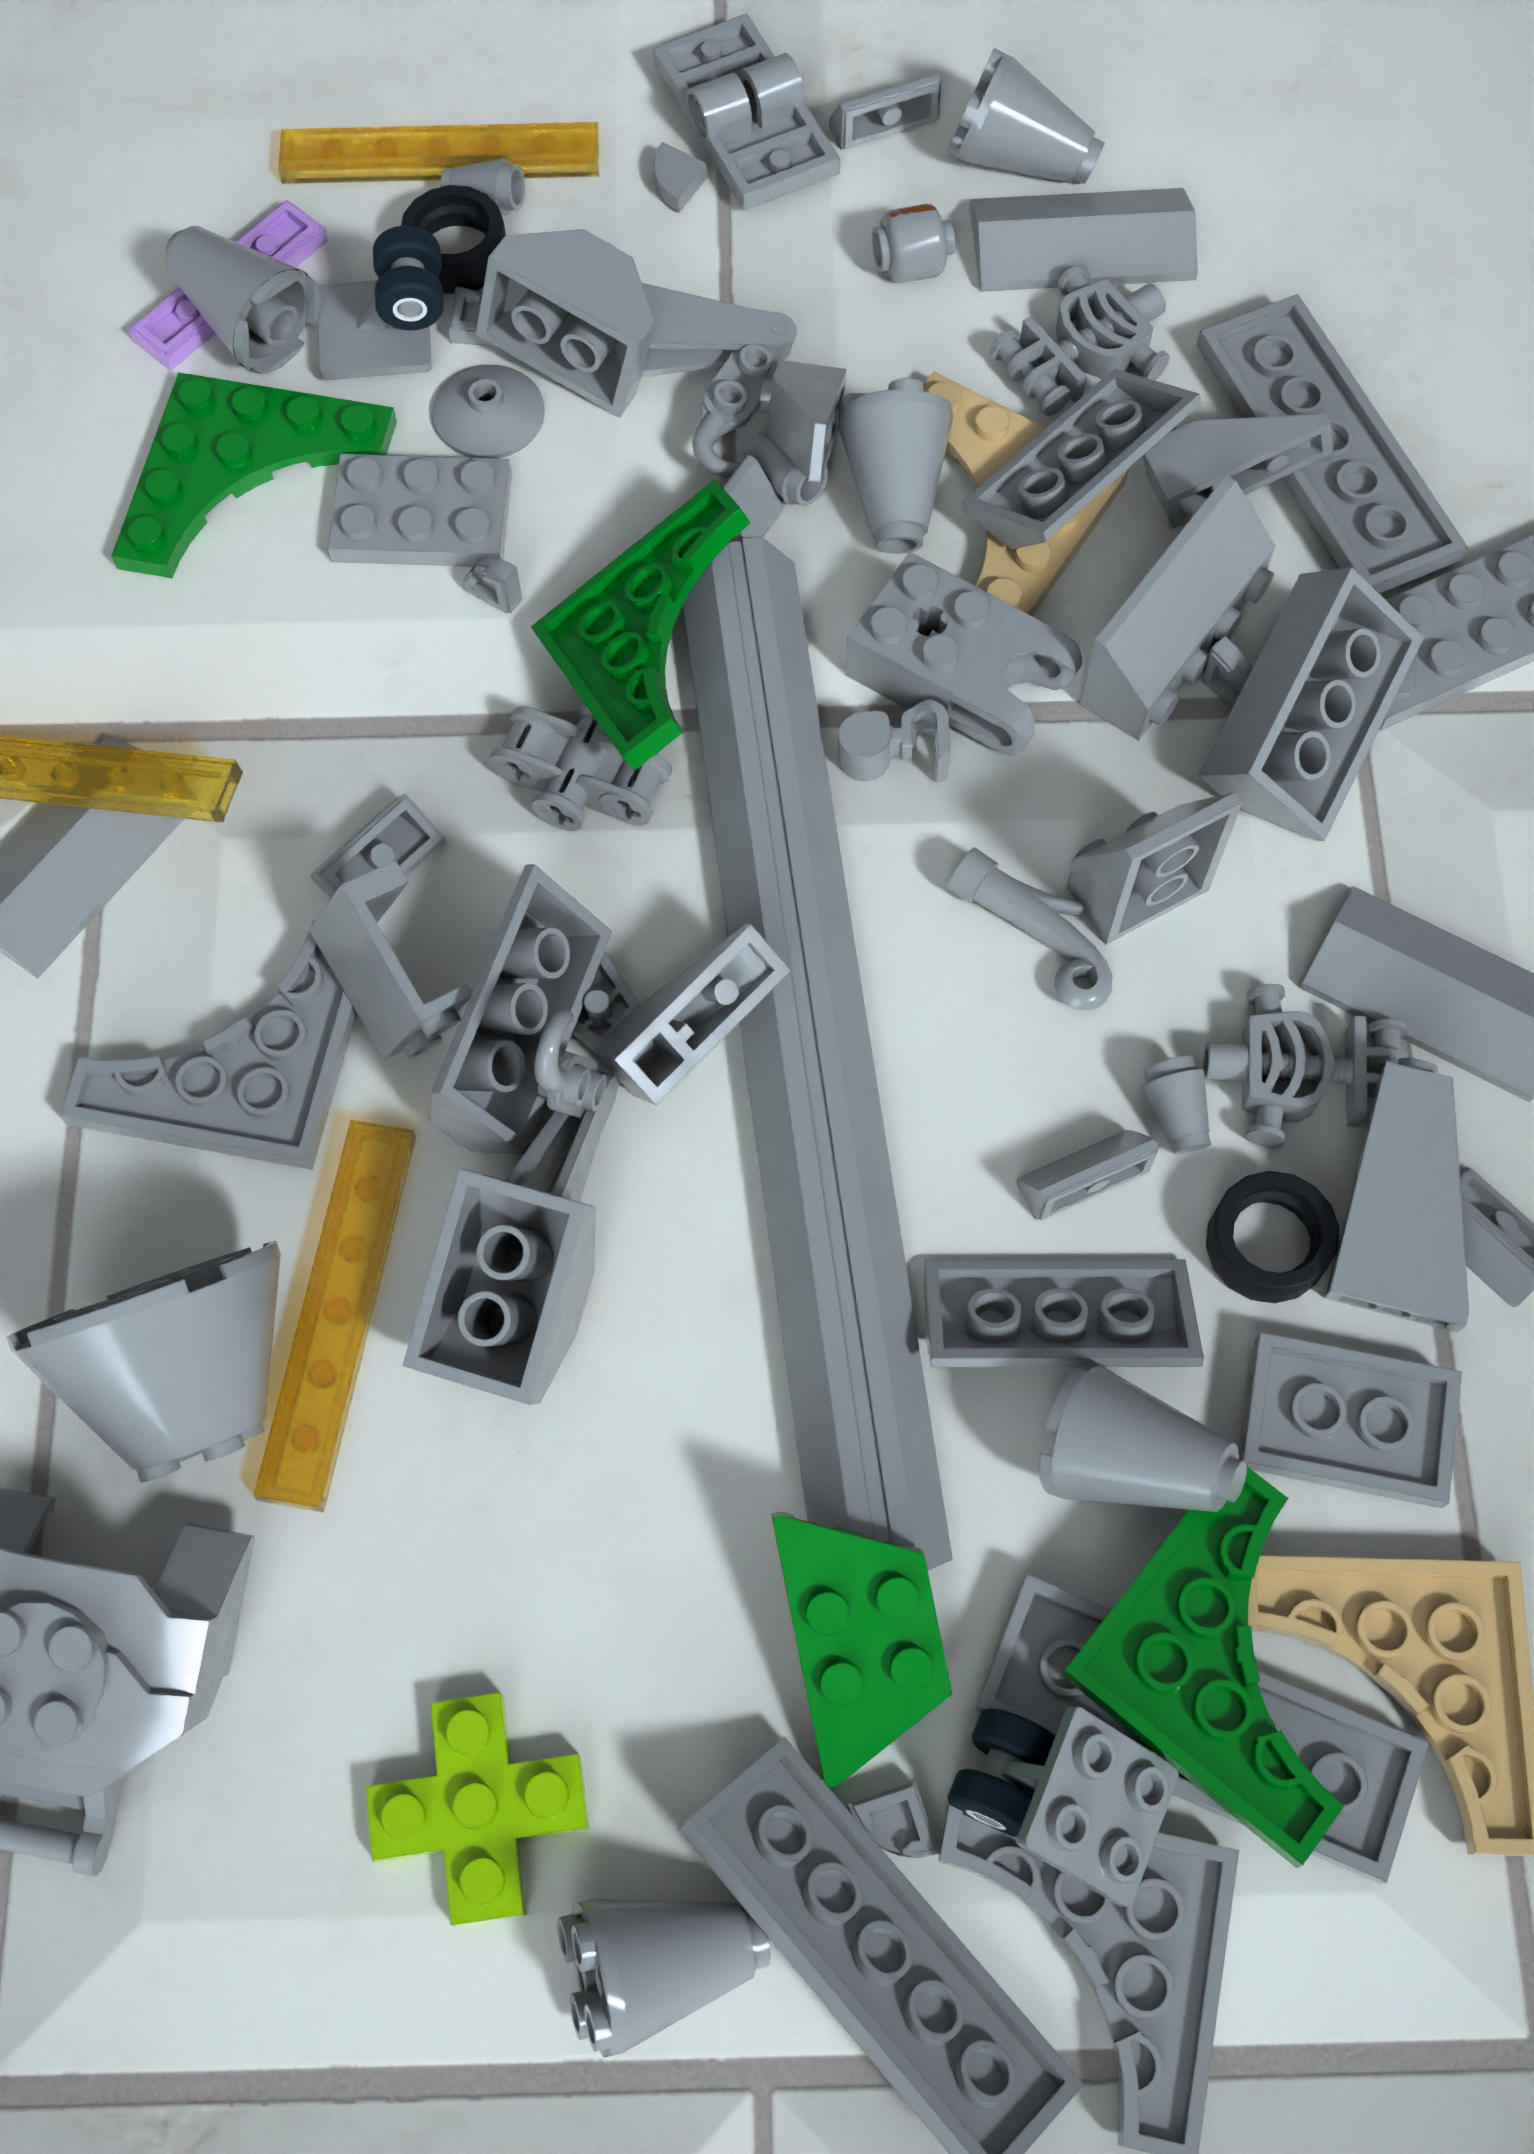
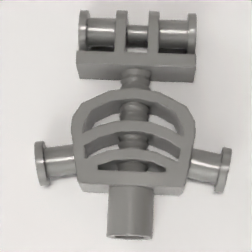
[990,265,1170,416]
[1203,984,1409,1147]

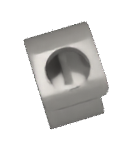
[838,699,950,782]

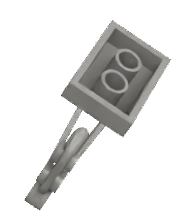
[476,229,797,477]
[402,1010,618,1405]

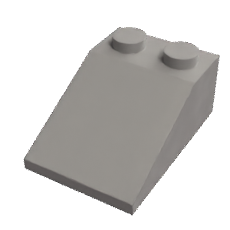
[1067,792,1243,945]

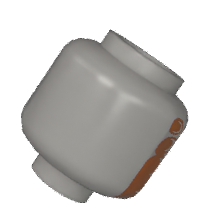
[872,204,955,283]

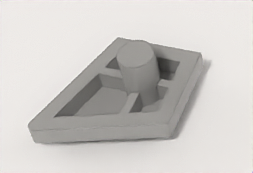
[572,952,640,1050]

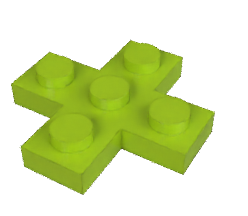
[366,1692,589,1927]

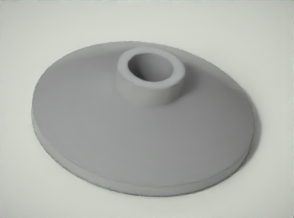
[433,365,544,459]

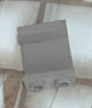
[309,860,472,1060]

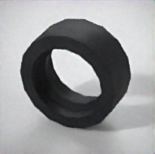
[401,185,506,294]
[1206,1171,1339,1304]

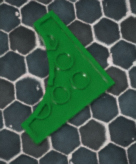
[111,372,397,578]
[531,479,751,771]
[1062,1466,1345,1868]

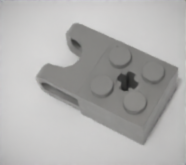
[845,552,1082,756]

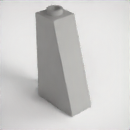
[1325,1058,1469,1333]

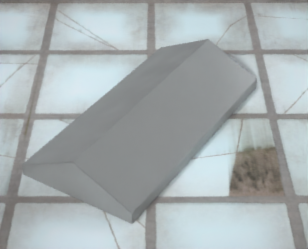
[970,188,1198,292]
[961,369,1202,550]
[0,736,200,979]
[1299,886,1534,1102]
[924,1259,1204,1367]

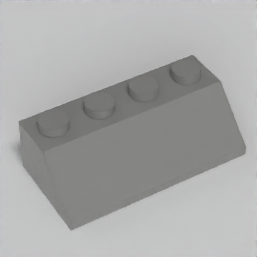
[1079,475,1275,741]
[1198,567,1424,841]
[429,864,612,1154]

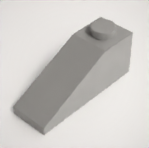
[760,360,847,482]
[1143,414,1334,528]
[592,923,791,1105]

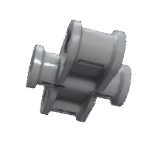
[489,702,673,831]

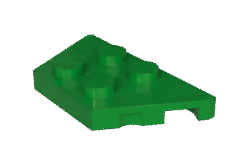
[771,1512,952,1788]

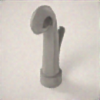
[947,847,1113,1010]

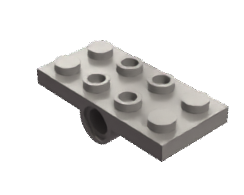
[653,13,840,210]

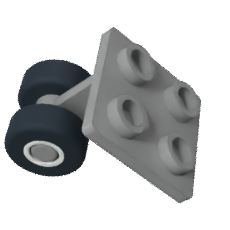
[318,225,444,380]
[947,1706,1179,1907]

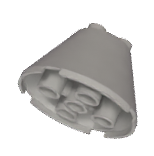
[6,1241,281,1483]

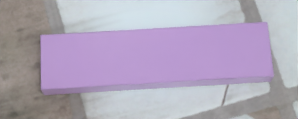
[129,200,328,371]

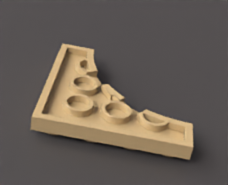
[923,371,1128,617]
[1248,1555,1534,1856]

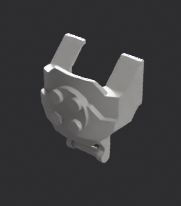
[0,1487,255,1876]

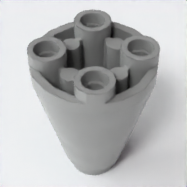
[947,48,1105,184]
[839,378,953,554]
[557,1899,771,2058]

